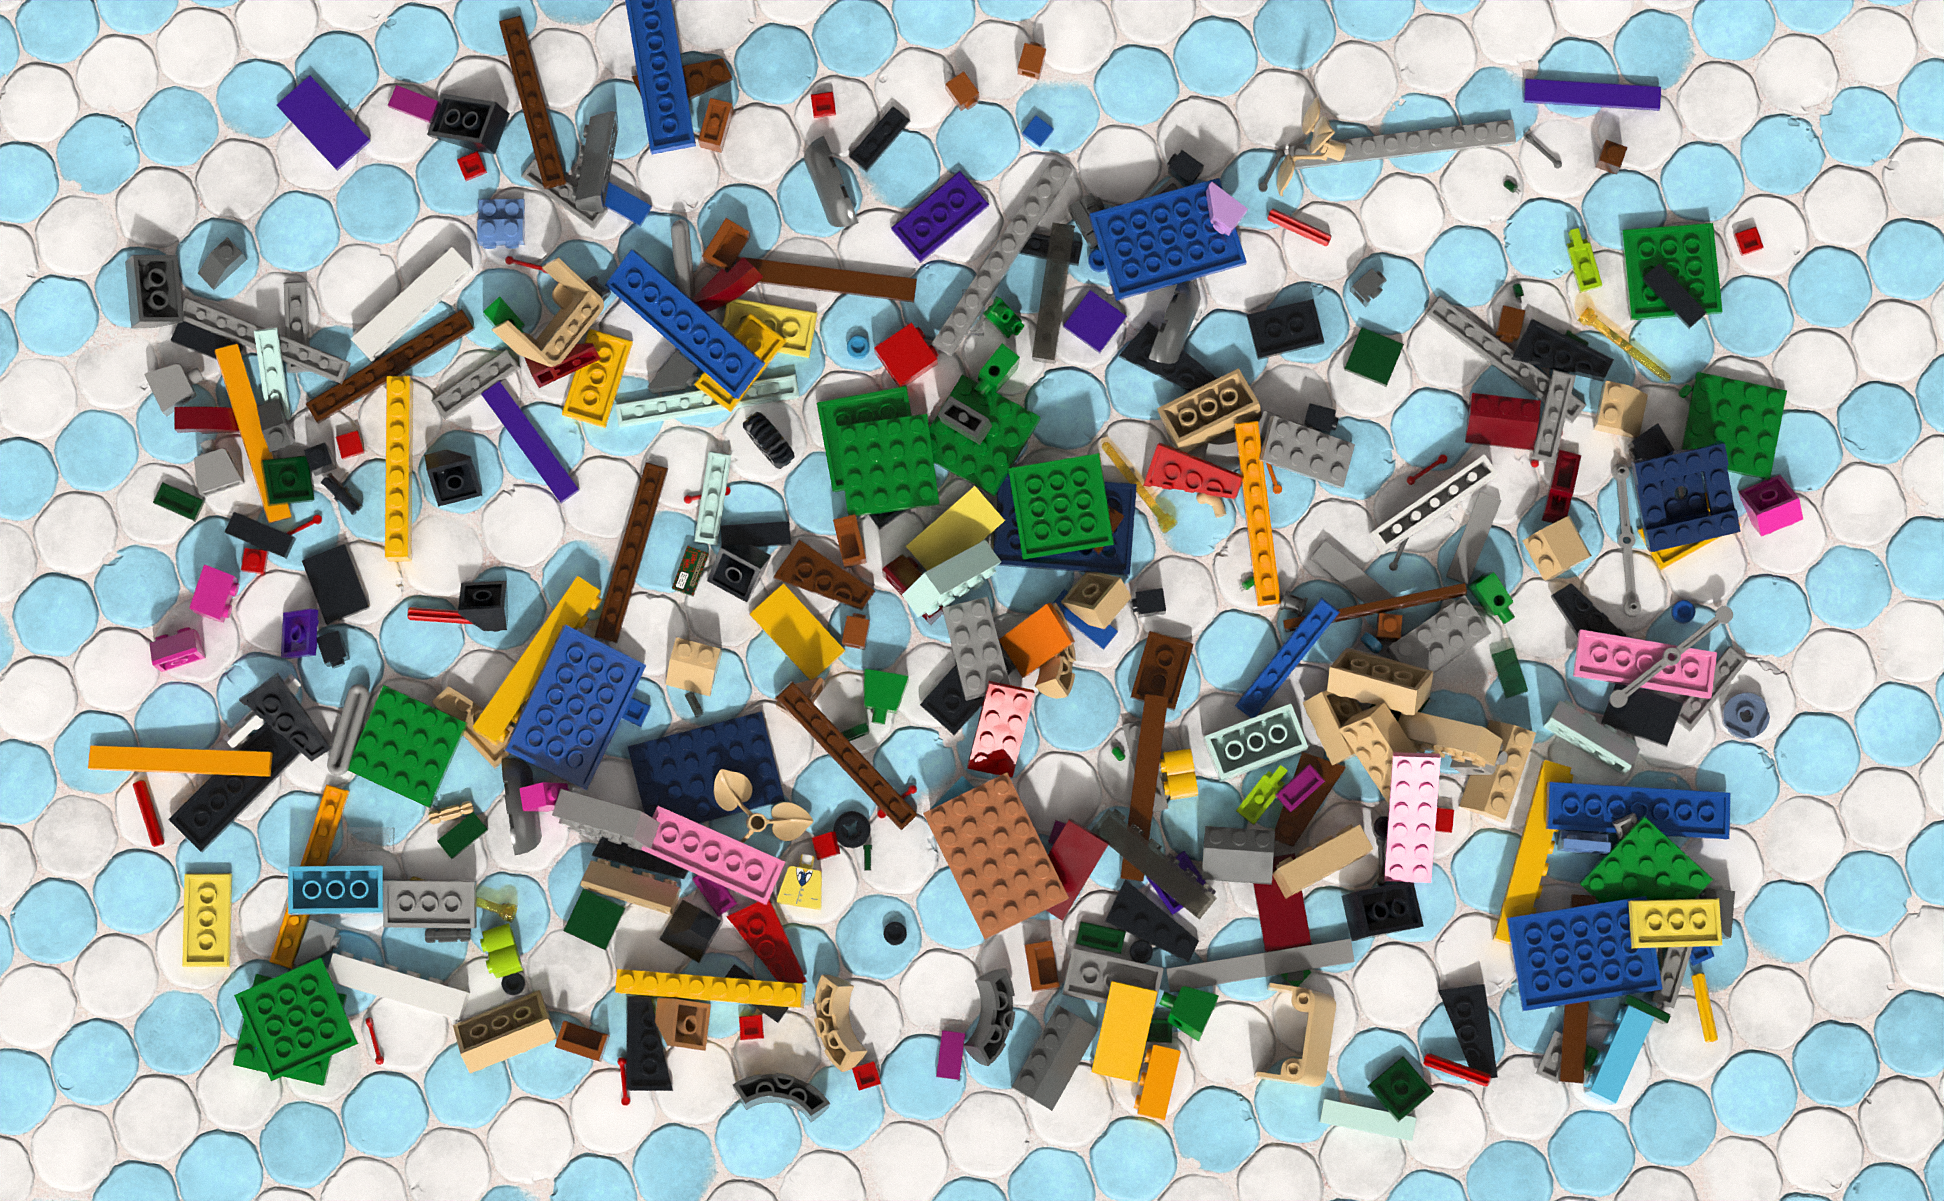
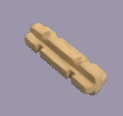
[428,801,474,824]

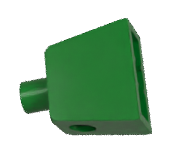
[483,297,525,333]
[973,343,1020,398]
[1467,572,1515,624]
[864,669,909,725]
[1159,986,1219,1042]

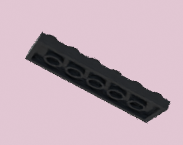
[168,722,301,853]

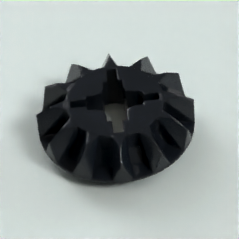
[833,811,871,849]

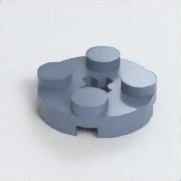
[1722,692,1770,739]

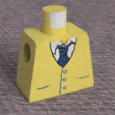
[777,854,822,911]

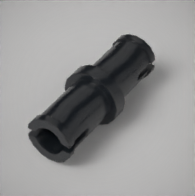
[321,473,363,515]

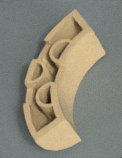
[1035,603,1076,699]
[814,974,867,1072]

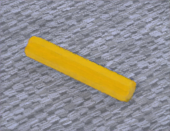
[1691,973,1718,1043]

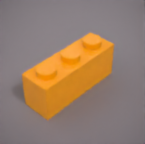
[1134,1045,1181,1121]

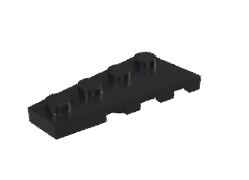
[1512,319,1614,382]
[1119,321,1218,392]
[1550,583,1627,638]
[239,673,331,762]
[592,837,689,880]
[1105,879,1199,963]
[1438,984,1498,1079]
[626,996,673,1091]

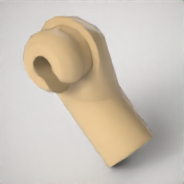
[1196,493,1227,518]

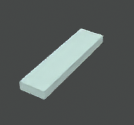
[254,327,291,419]
[694,451,732,545]
[1320,1099,1417,1141]

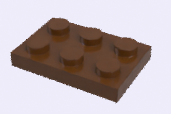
[1130,631,1194,711]

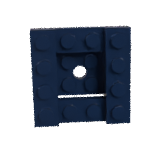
[1631,440,1741,552]

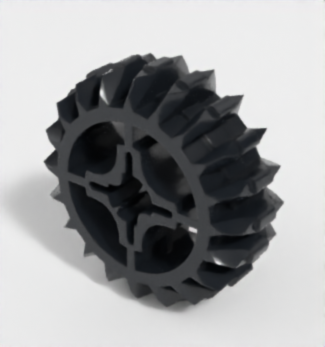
[743,412,795,469]

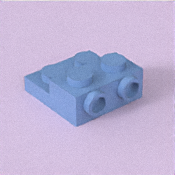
[477,199,525,249]
[1557,830,1611,855]

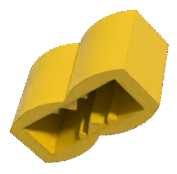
[1160,748,1198,800]

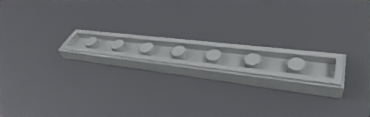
[1426,296,1586,424]
[182,297,351,384]
[1166,939,1355,992]

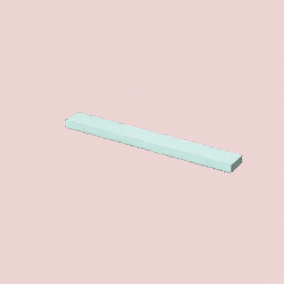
[615,374,799,428]

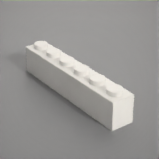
[351,247,473,363]
[1370,454,1498,555]
[328,951,470,1021]

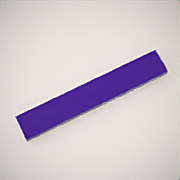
[1524,79,1661,111]
[481,381,580,504]

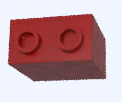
[874,322,939,387]

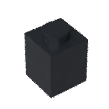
[1167,150,1204,187]
[1303,403,1339,435]
[304,442,337,476]
[1131,588,1166,618]
[317,630,350,668]

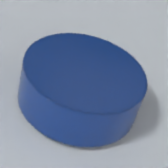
[1088,248,1106,272]
[1671,600,1696,624]

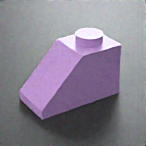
[1206,182,1248,236]

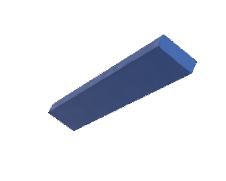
[1235,597,1340,718]

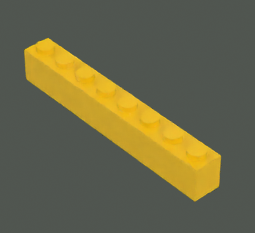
[385,376,413,562]
[473,576,602,746]
[1493,760,1574,945]
[615,969,806,1009]

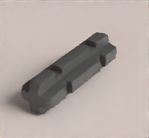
[425,928,471,943]

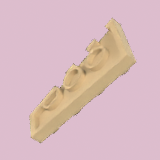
[432,686,514,769]

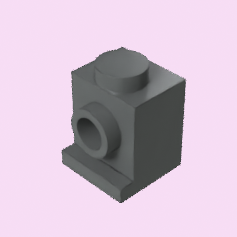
[1350,268,1387,308]

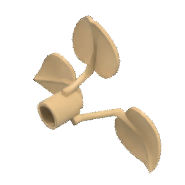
[1277,97,1346,197]
[714,769,813,843]

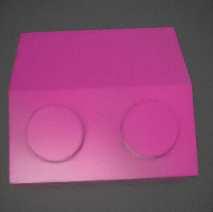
[1738,475,1803,537]
[189,565,240,623]
[150,627,206,672]

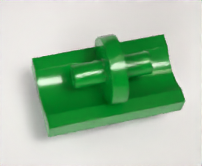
[983,296,1024,339]

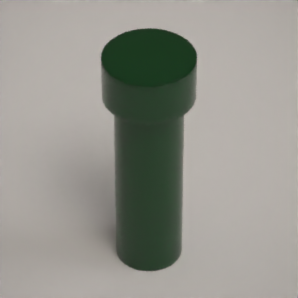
[1565,330,1589,346]
[863,845,872,871]

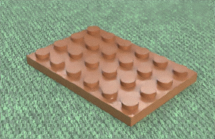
[923,773,1069,940]

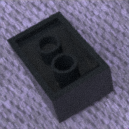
[427,94,510,154]
[1341,882,1424,941]

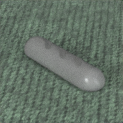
[671,219,696,299]
[327,684,370,776]

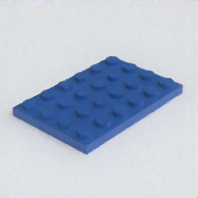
[1089,178,1247,301]
[504,625,647,790]
[1506,896,1663,1011]

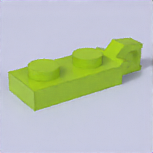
[1566,228,1603,293]
[1236,765,1288,825]

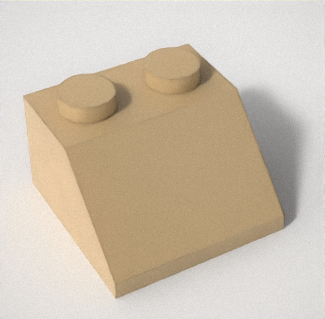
[1594,380,1648,439]
[1523,516,1592,581]
[1061,572,1131,629]
[666,637,722,697]

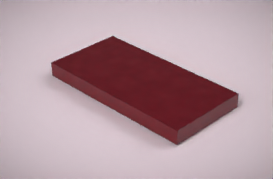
[1046,818,1110,921]
[1253,853,1312,953]

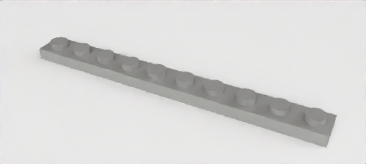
[1288,120,1516,170]
[932,159,1072,357]

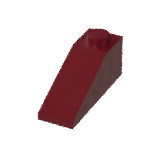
[524,343,601,388]

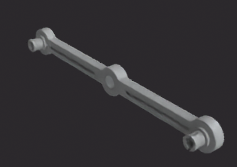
[1612,464,1641,617]
[1609,606,1733,708]

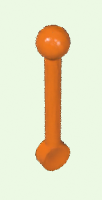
[1266,463,1282,494]

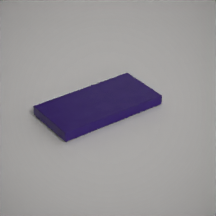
[276,76,371,171]
[891,171,989,263]

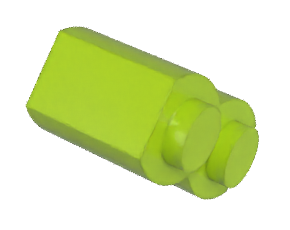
[480,923,523,979]

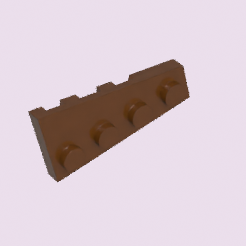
[631,58,733,101]
[773,540,875,611]
[1274,752,1346,847]

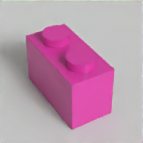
[519,782,570,812]

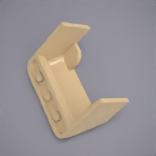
[492,257,604,367]
[1254,983,1336,1087]

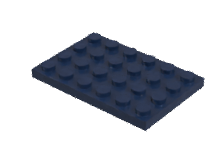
[993,474,1137,576]
[627,711,785,824]

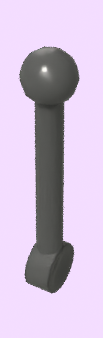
[1524,134,1562,169]
[1259,149,1285,192]
[1389,535,1413,571]
[1376,839,1386,886]

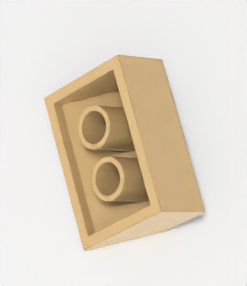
[1303,690,1362,765]

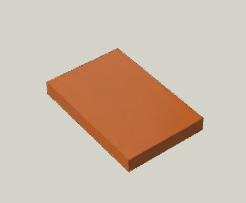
[998,602,1075,678]

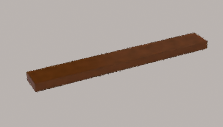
[499,16,566,190]
[735,256,917,303]
[305,309,475,424]
[594,462,668,644]
[1283,583,1467,632]
[775,681,918,830]
[1120,694,1168,881]
[1559,894,1596,1084]

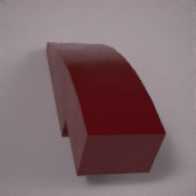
[692,257,763,312]
[174,407,240,434]
[1541,449,1582,523]

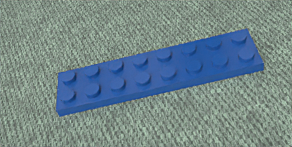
[625,0,696,155]
[605,249,765,399]
[1546,782,1731,840]

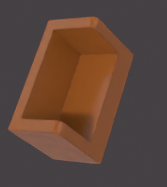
[698,98,734,153]
[702,218,750,273]
[833,514,867,568]
[1024,941,1060,993]
[555,1020,610,1062]

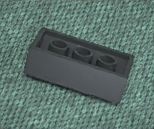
[572,111,619,213]
[1012,1005,1098,1111]

